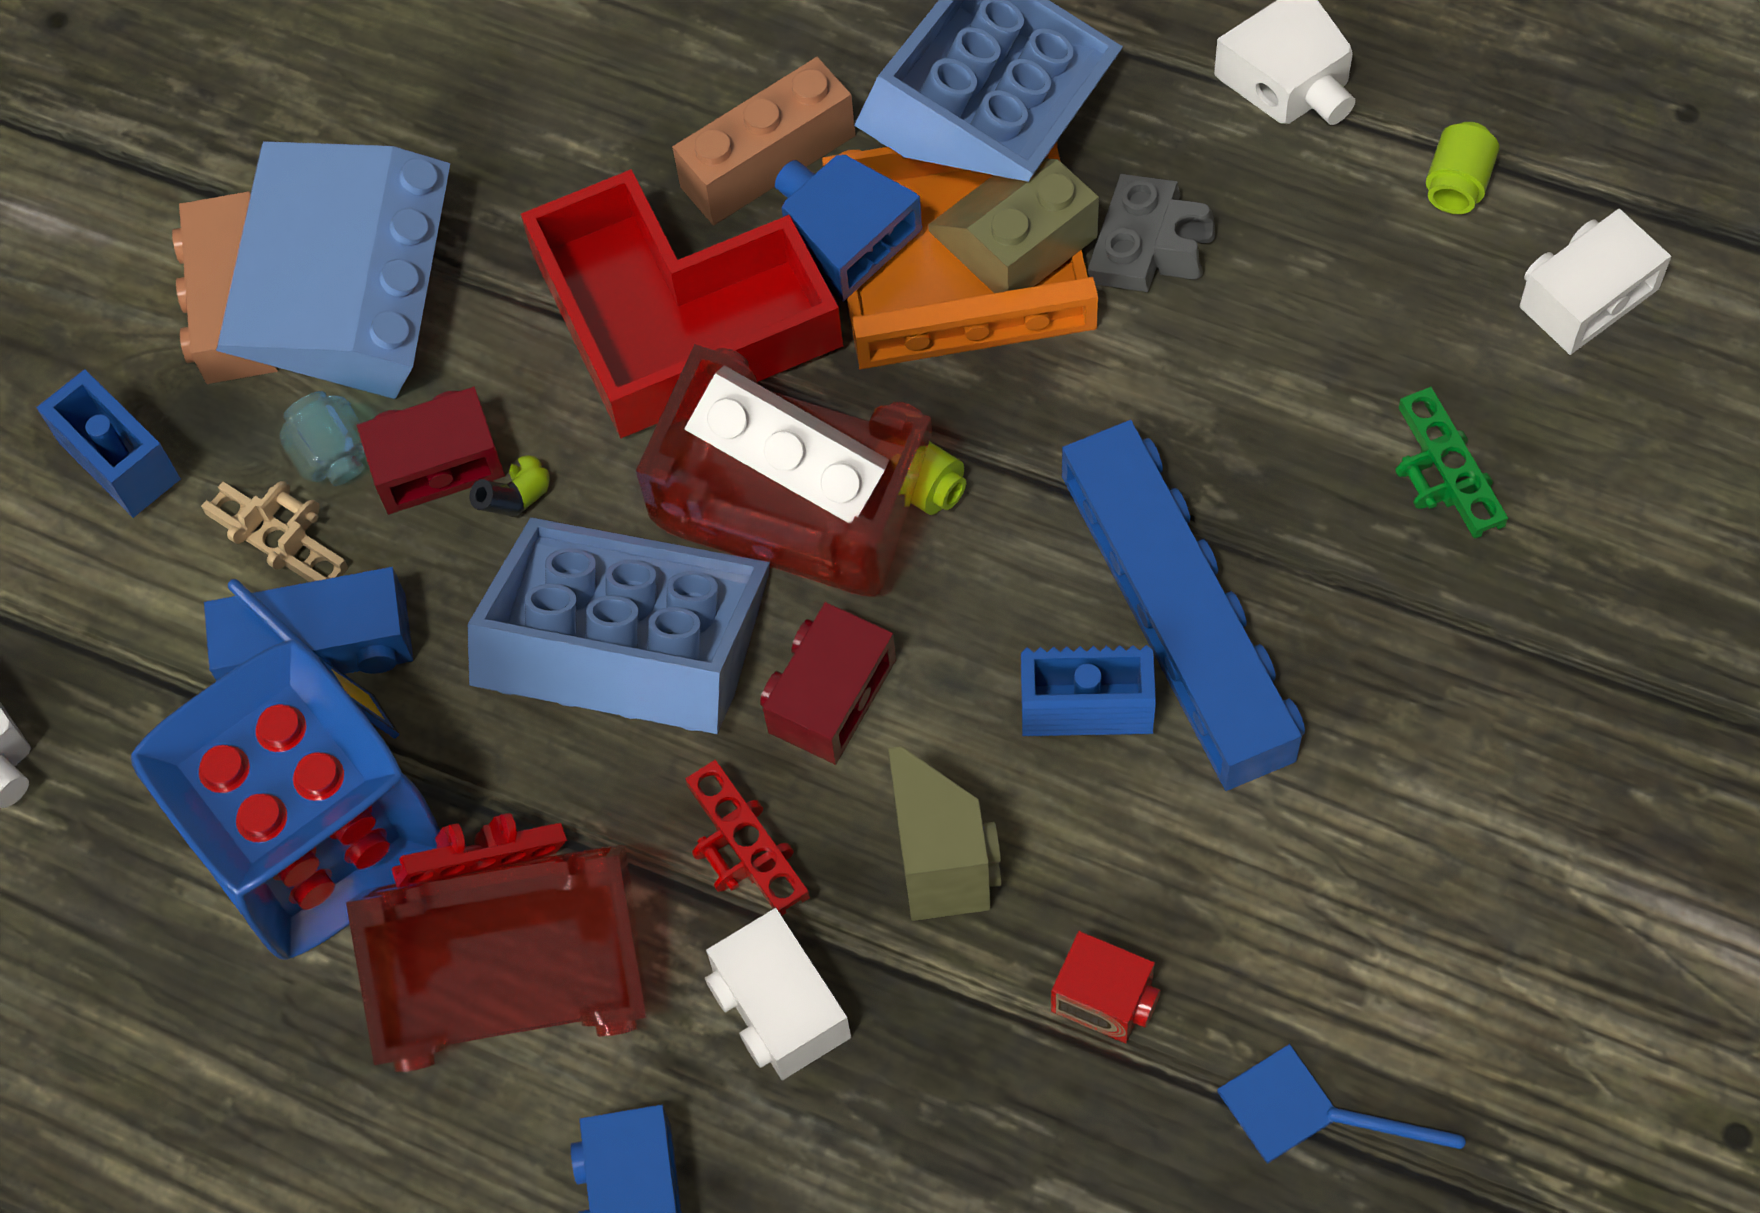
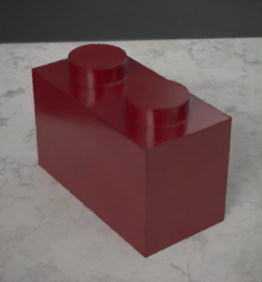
[356,386,505,515]
[760,602,896,765]

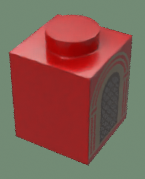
[1051,931,1161,1044]

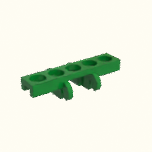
[1395,387,1508,539]

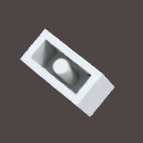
[1519,208,1671,355]
[705,908,851,1081]

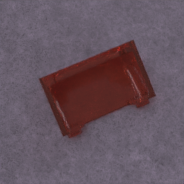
[636,344,932,596]
[346,845,648,1072]

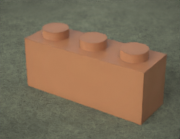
[672,57,856,226]
[172,192,278,384]

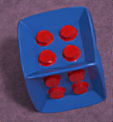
[131,639,440,960]

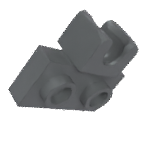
[1087,174,1215,292]

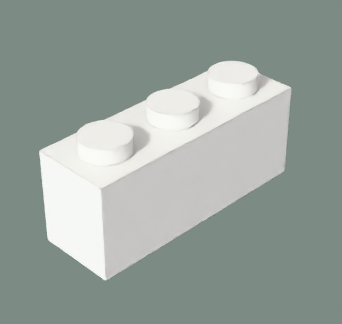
[684,365,889,525]

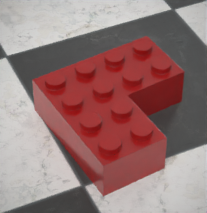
[521,169,843,439]

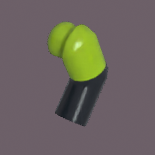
[469,455,550,517]

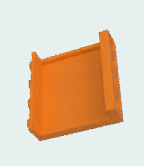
[822,142,1098,370]

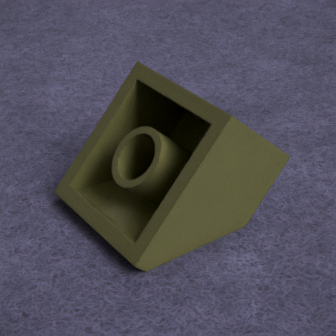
[928,159,1099,293]
[888,746,1001,921]

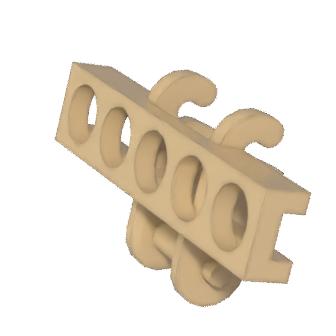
[201,481,348,582]

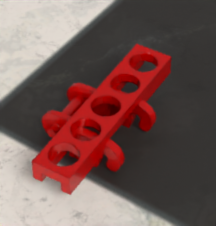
[685,759,810,916]
[392,813,567,888]

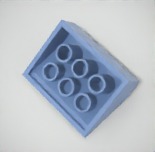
[854,0,1123,182]
[216,141,450,399]
[468,517,770,734]

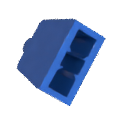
[775,155,922,302]

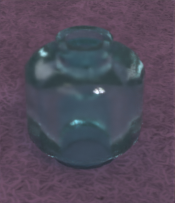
[279,391,365,486]

